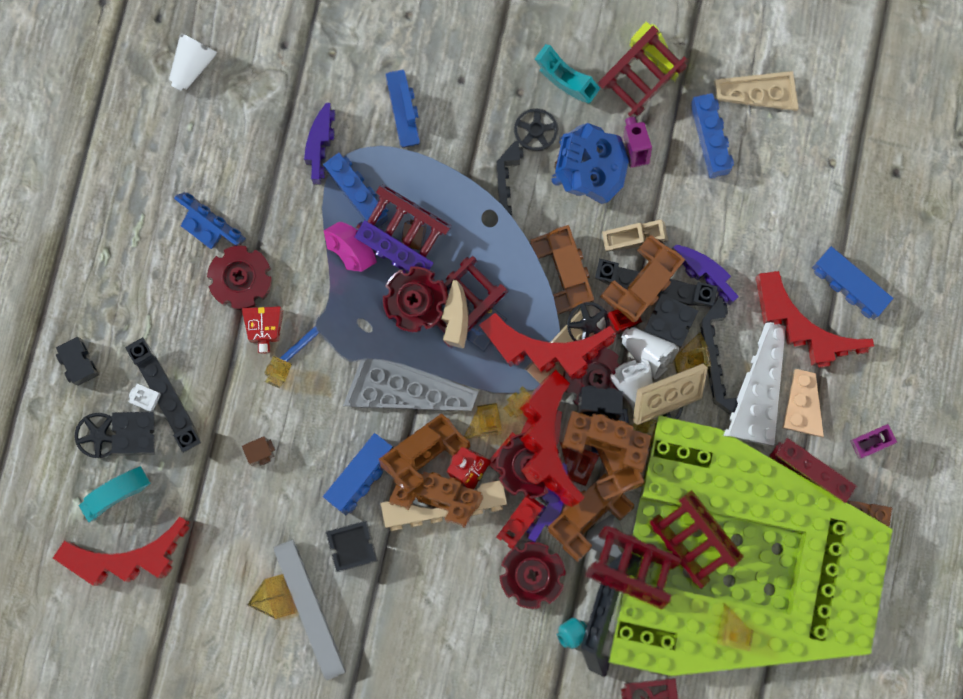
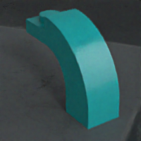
[534,44,601,104]
[78,466,151,523]

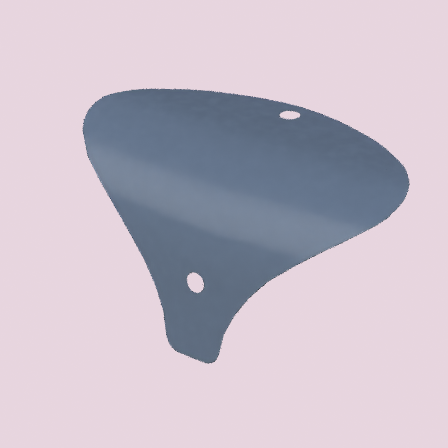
[315,146,560,393]

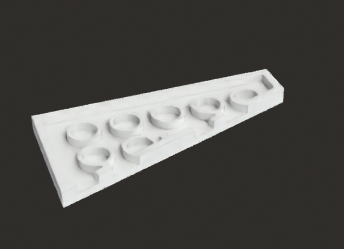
[723,322,786,446]

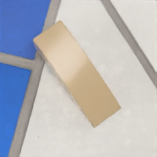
[602,219,668,251]
[441,280,468,349]

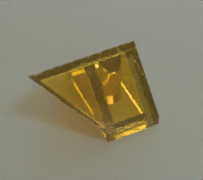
[674,332,711,374]
[464,403,502,439]
[247,574,295,619]
[717,602,753,651]

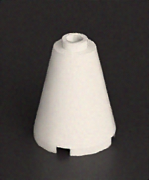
[169,33,217,91]
[621,327,679,379]
[611,359,653,410]

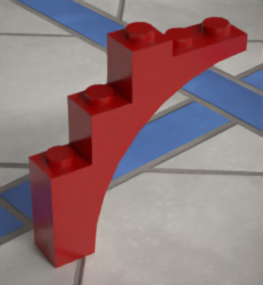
[756,271,874,368]
[479,313,616,380]
[519,369,584,507]
[53,517,190,586]

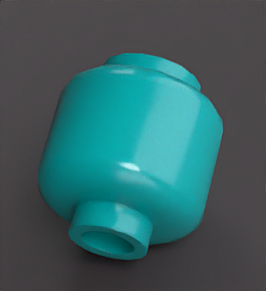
[557,618,587,649]

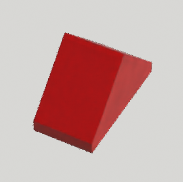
[607,309,642,335]

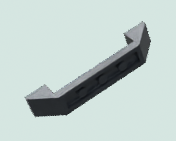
[496,141,531,245]
[595,258,718,306]
[699,298,738,415]
[125,337,201,453]
[581,553,642,677]

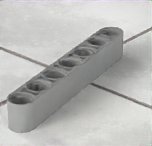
[274,539,346,681]

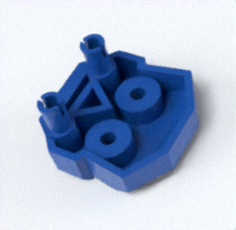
[551,123,629,204]

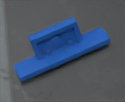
[386,70,420,148]
[174,192,246,249]

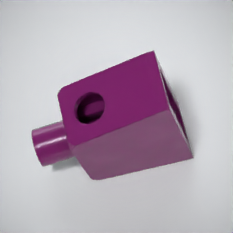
[623,116,652,168]
[850,424,897,459]

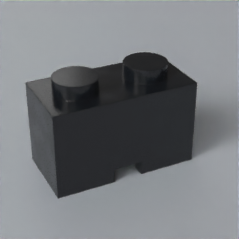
[55,337,99,386]
[578,385,623,421]

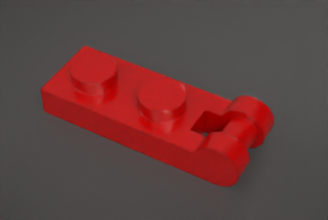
[496,494,544,549]

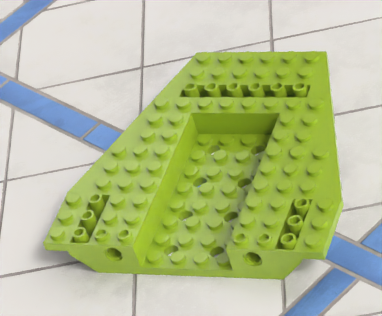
[609,416,893,676]

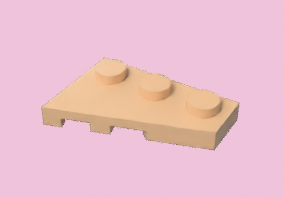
[782,369,824,437]

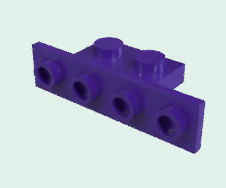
[354,220,434,271]

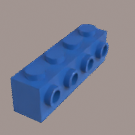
[690,93,734,178]
[323,153,389,228]
[812,246,894,320]
[323,433,394,516]

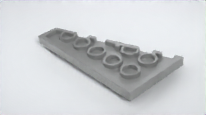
[343,359,479,412]

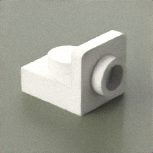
[129,384,161,412]

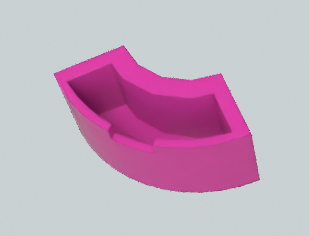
[323,222,377,272]

